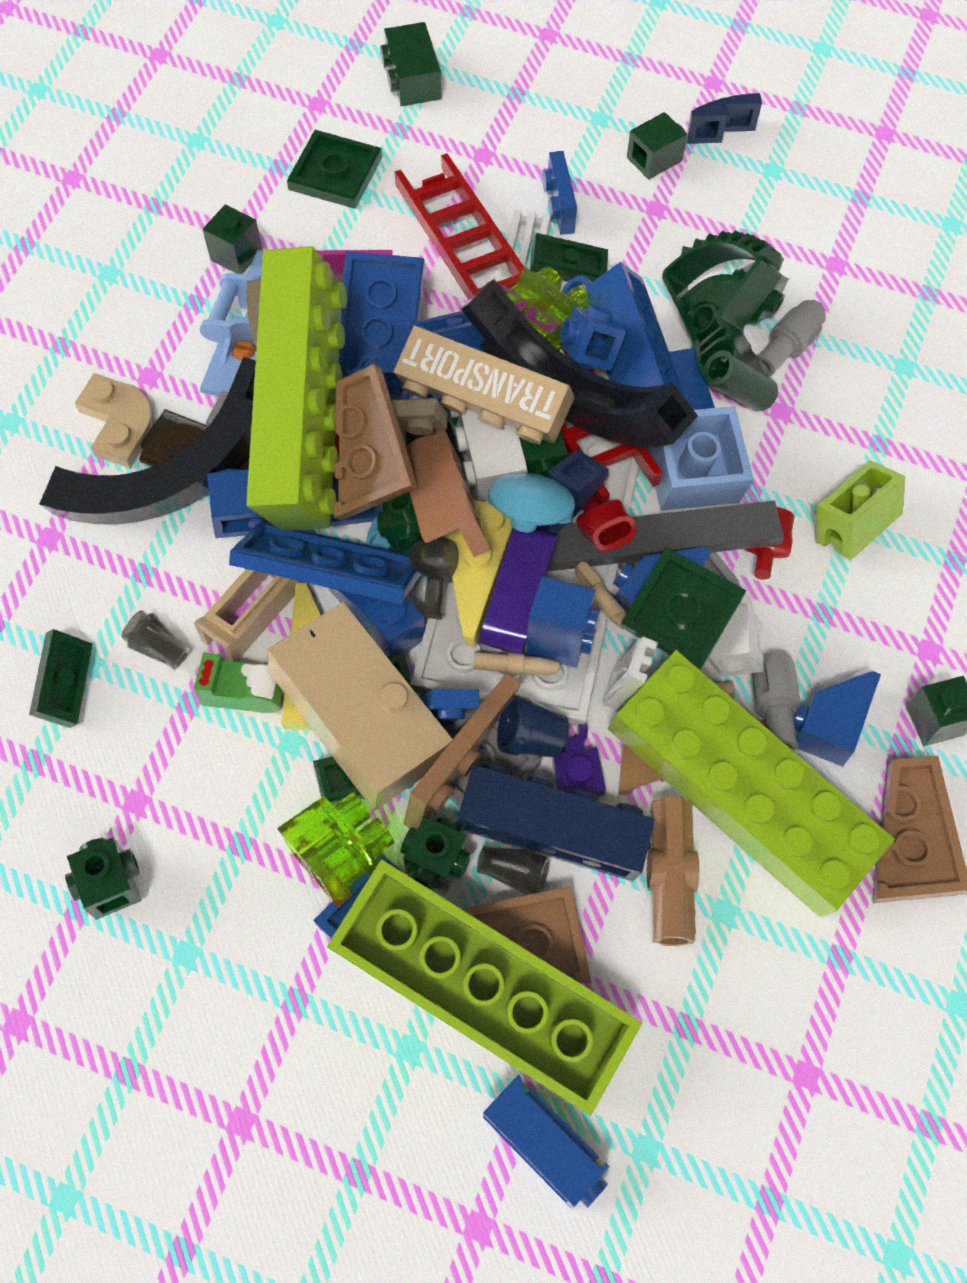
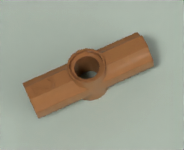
[646,797,699,946]

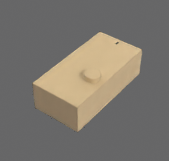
[267,602,453,811]

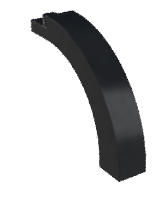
[460,279,698,447]
[39,356,256,525]

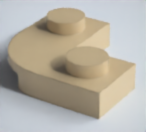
[75,373,154,469]

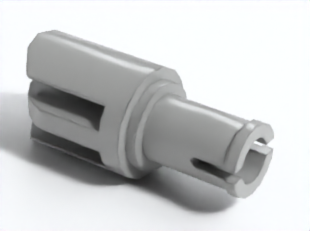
[757,300,826,376]
[751,652,801,752]

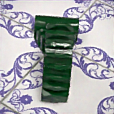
[662,230,784,411]

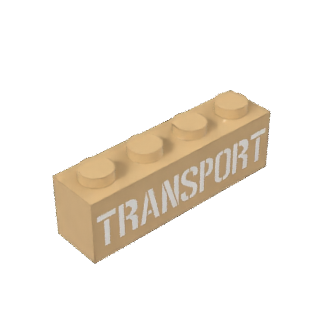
[393,326,575,445]

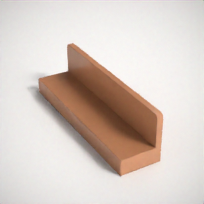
[405,429,490,557]

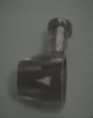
[409,537,459,620]

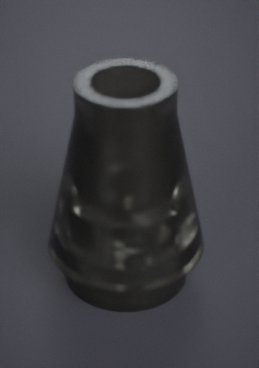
[121,610,190,670]
[477,846,550,895]

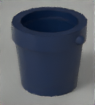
[497,695,569,758]

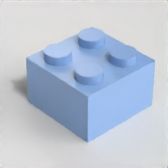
[646,406,754,511]

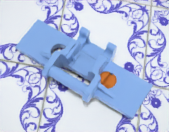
[199,250,263,396]

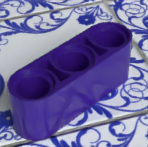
[479,528,558,655]

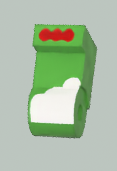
[193,652,283,713]

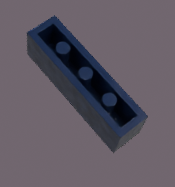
[456,763,655,882]

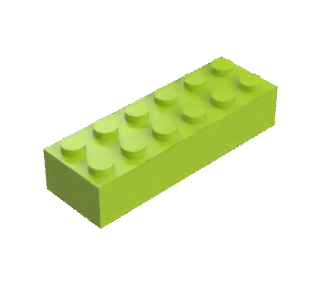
[246,246,347,530]
[607,650,895,917]
[327,859,643,1116]

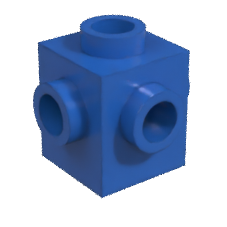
[560,305,626,371]

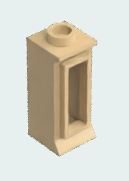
[194,569,299,662]

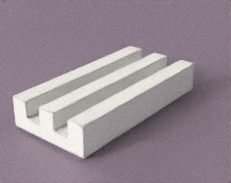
[501,209,551,281]
[602,636,658,711]

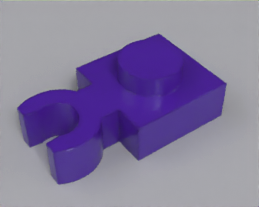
[552,723,606,796]

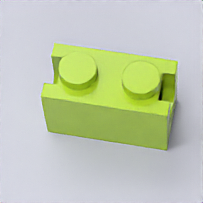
[816,460,906,560]

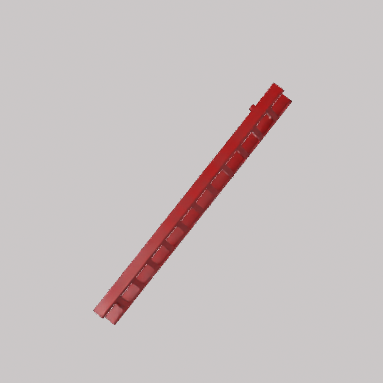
[394,153,662,504]

